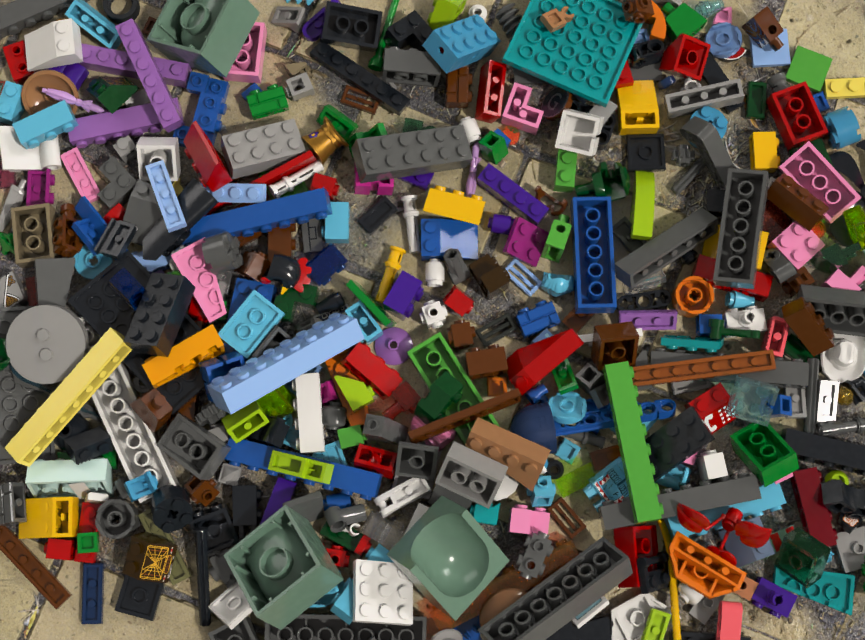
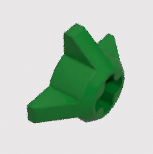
[0,232,15,255]

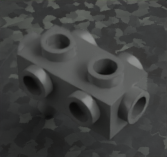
[515,531,554,580]

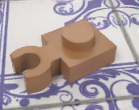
[540,6,574,33]

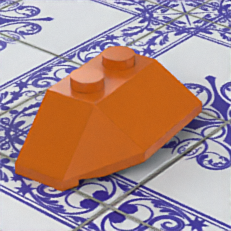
[668,531,747,599]

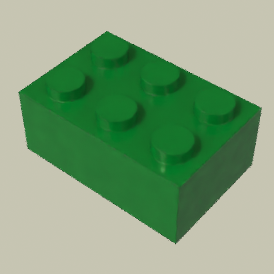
[729,418,799,487]

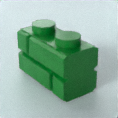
[246,84,289,120]

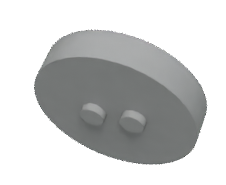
[6,304,89,384]

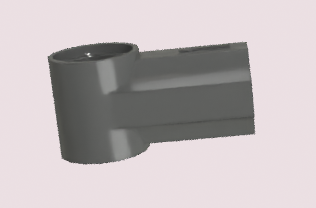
[443,248,471,285]
[324,504,367,533]

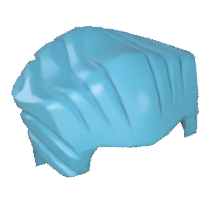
[540,272,574,297]

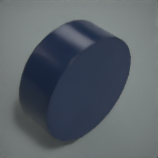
[657,75,676,90]

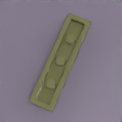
[138,508,192,586]

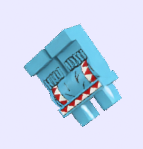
[583,457,629,513]

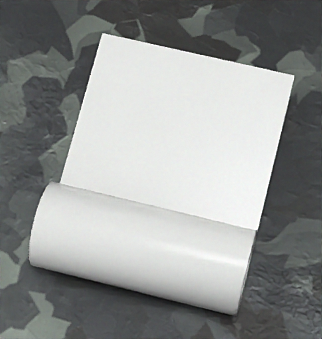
[0,126,62,172]

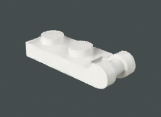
[374,478,432,518]

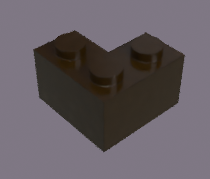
[468,254,511,300]

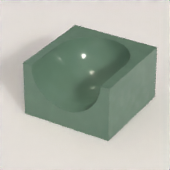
[147,0,260,77]
[387,495,510,621]
[223,504,344,630]

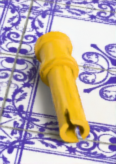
[375,246,406,304]

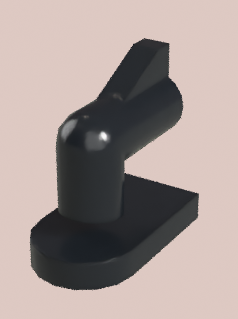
[842,377,865,405]

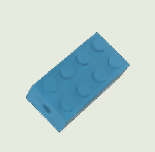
[422,14,501,74]

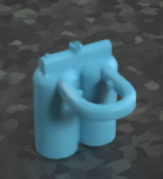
[654,464,691,491]

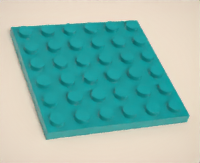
[502,0,643,108]

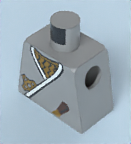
[0,271,29,307]

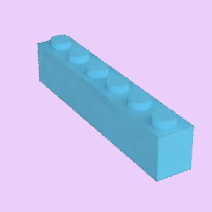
[664,483,786,540]

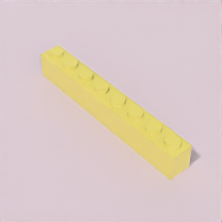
[5,327,132,467]

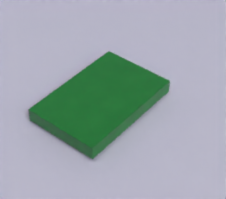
[346,280,396,328]

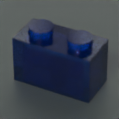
[306,243,348,286]

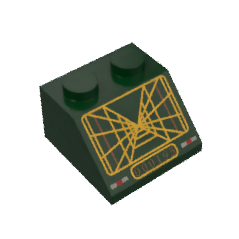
[86,77,139,114]

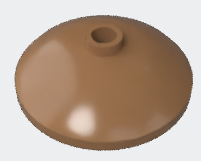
[21,70,79,115]
[479,588,527,627]

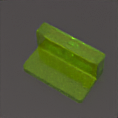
[554,462,595,498]

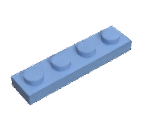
[145,160,187,233]
[199,182,266,203]

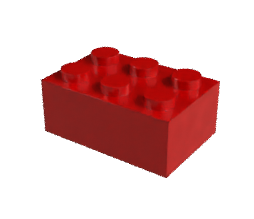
[766,81,828,151]

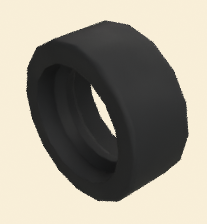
[103,0,140,24]

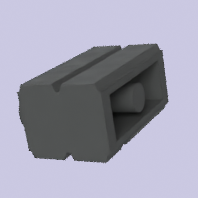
[0,482,27,526]

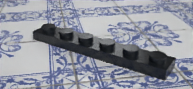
[310,42,411,116]

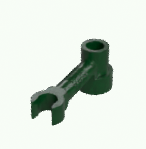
[708,319,760,339]

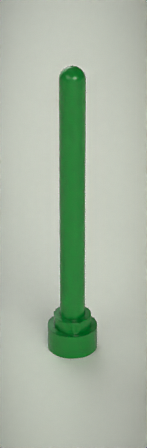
[368,0,399,72]

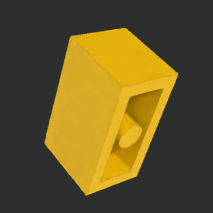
[749,132,780,173]

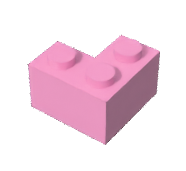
[501,82,544,135]
[507,504,550,535]

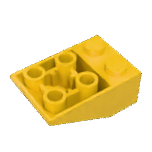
[616,80,660,135]
[18,497,79,539]

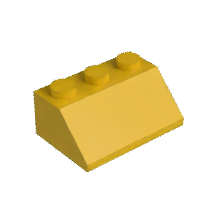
[423,185,486,225]

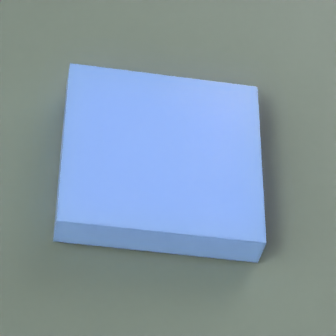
[749,28,791,68]

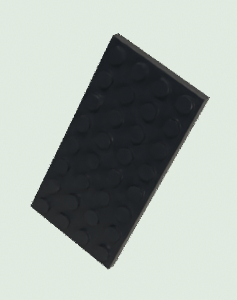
[68,250,224,415]

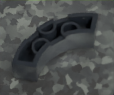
[821,479,865,520]

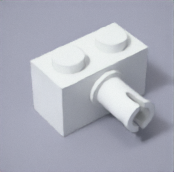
[722,306,767,338]

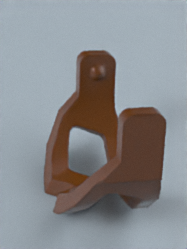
[535,185,568,216]

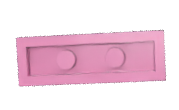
[60,147,100,203]

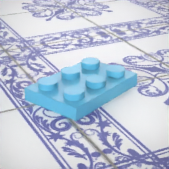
[218,290,285,360]

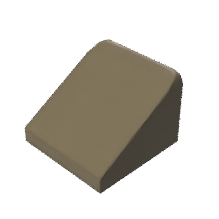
[284,62,308,78]

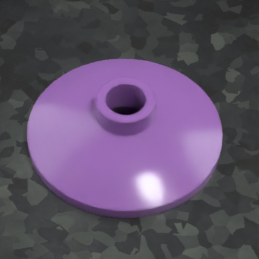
[375,327,413,365]

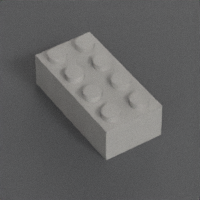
[220,119,306,179]

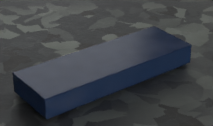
[81,563,105,624]

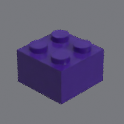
[383,270,424,321]

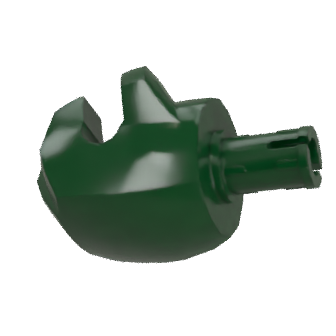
[575,162,630,201]

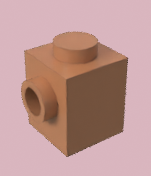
[733,577,759,601]

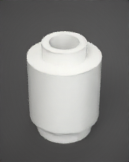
[458,116,482,146]
[425,258,445,287]

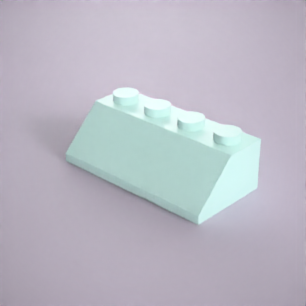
[25,457,114,498]

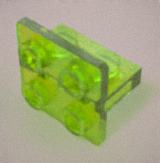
[257,385,294,416]

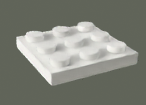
[353,559,413,626]

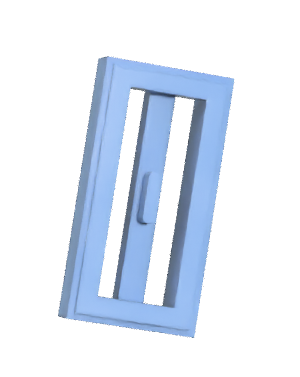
[505,258,542,297]

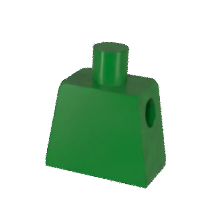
[661,2,707,42]

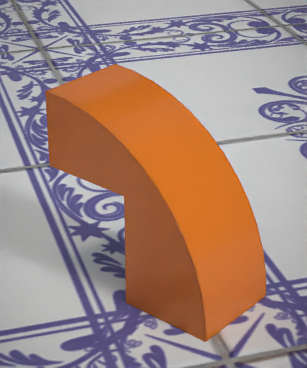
[645,0,666,42]

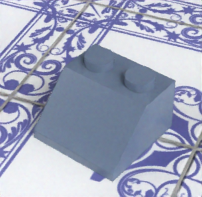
[718,516,775,568]

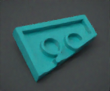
[661,335,725,352]

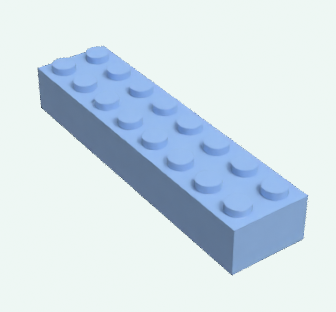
[207,312,364,414]

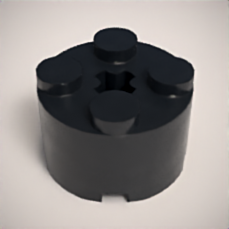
[150,485,193,533]

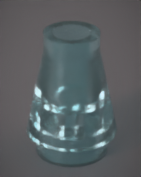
[695,0,724,19]

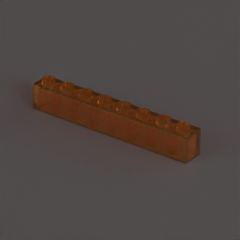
[430,538,579,631]

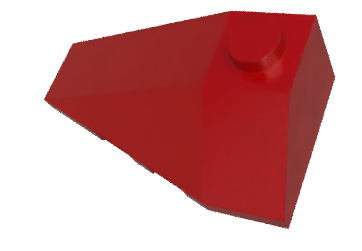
[506,328,584,395]

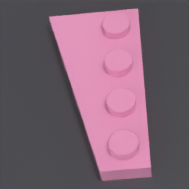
[171,237,227,323]

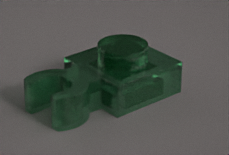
[402,117,435,133]

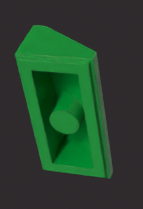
[316,105,359,142]

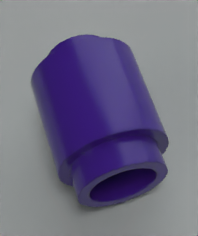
[488,214,514,235]

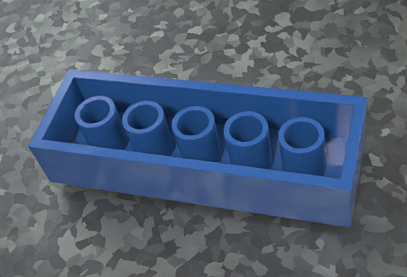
[570,197,617,314]

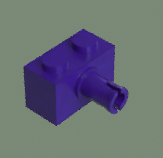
[751,577,798,619]

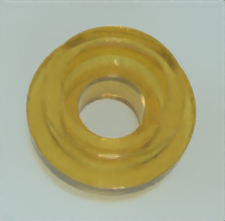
[838,386,853,405]

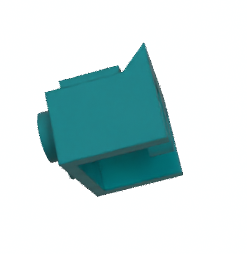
[469,503,500,525]

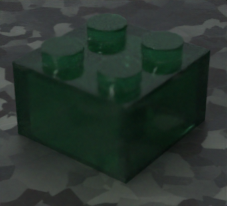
[775,527,831,588]

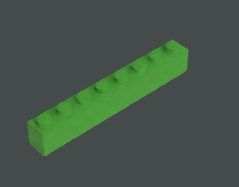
[603,361,664,524]

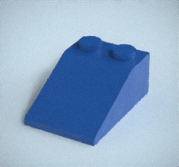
[421,218,478,261]

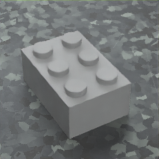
[435,441,509,509]

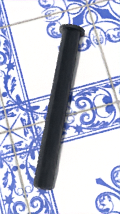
[192,527,211,627]

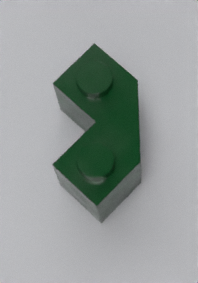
[274,284,320,323]
[414,371,464,424]

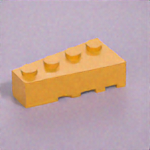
[142,324,225,388]

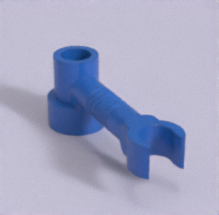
[525,383,568,427]

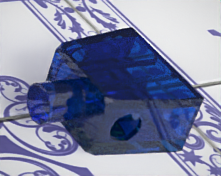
[109,267,145,310]

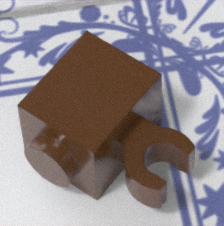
[782,266,815,297]

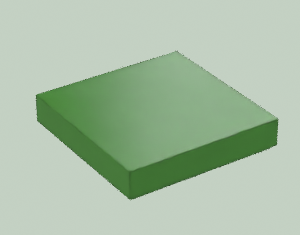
[786,45,833,93]

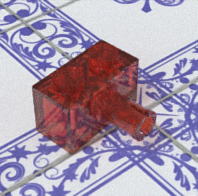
[381,381,421,420]

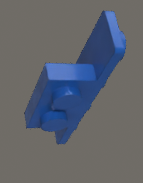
[71,196,129,260]

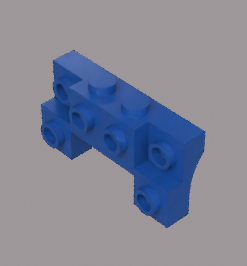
[173,71,230,148]

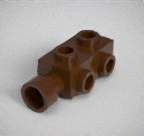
[52,203,82,258]

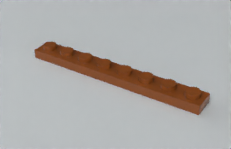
[632,349,776,387]

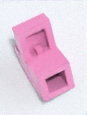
[821,265,865,291]

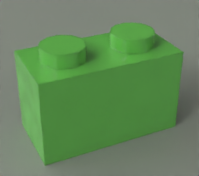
[553,149,577,193]

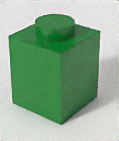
[478,131,508,165]

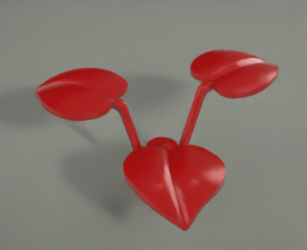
[677,503,772,566]

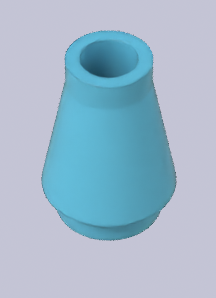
[725,290,755,309]

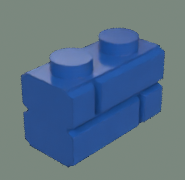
[515,300,560,339]

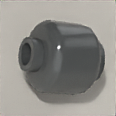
[322,401,347,430]

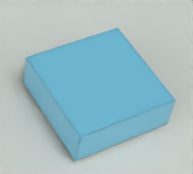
[554,438,581,465]

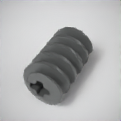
[496,3,522,43]

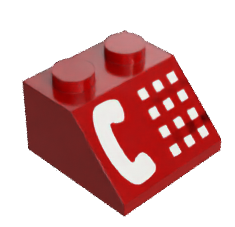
[684,382,738,434]

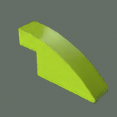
[629,171,655,241]

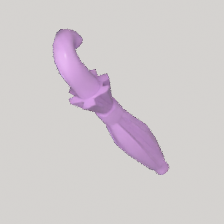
[42,88,107,114]
[466,141,481,197]

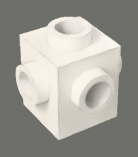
[419,300,448,329]

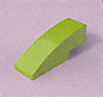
[268,450,334,484]

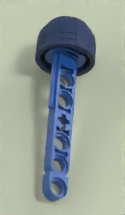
[510,399,676,454]

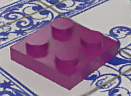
[502,217,549,267]

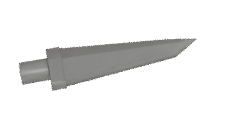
[0,178,27,232]

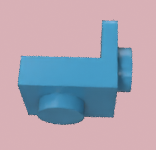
[124,471,158,502]

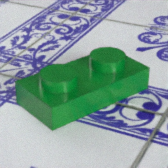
[552,358,579,395]

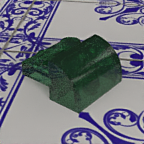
[810,242,862,273]

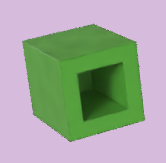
[337,425,368,450]

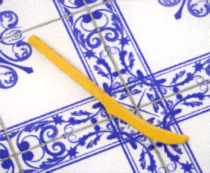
[657,519,681,640]

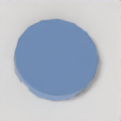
[705,22,742,59]

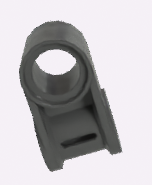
[763,248,797,284]

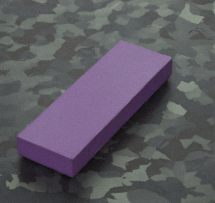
[618,310,677,330]

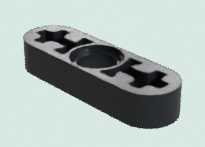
[616,289,672,312]

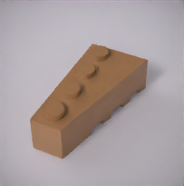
[465,417,551,492]

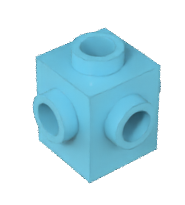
[526,475,556,507]

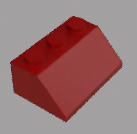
[183,121,233,192]
[613,525,658,588]

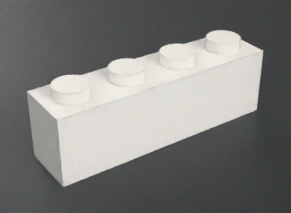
[292,372,325,454]

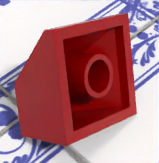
[659,33,711,81]

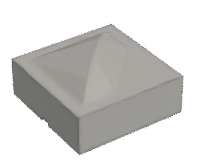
[218,463,243,486]

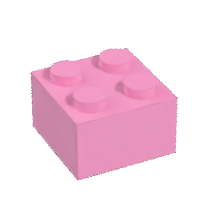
[766,221,826,271]

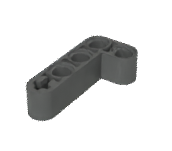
[680,116,736,187]

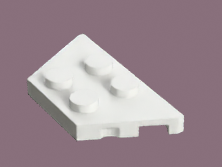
[610,593,681,640]

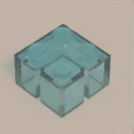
[726,374,780,427]

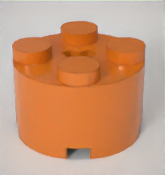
[672,276,714,318]

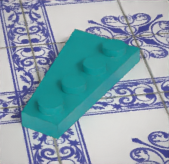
[773,565,855,616]

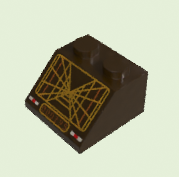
[122,531,178,583]

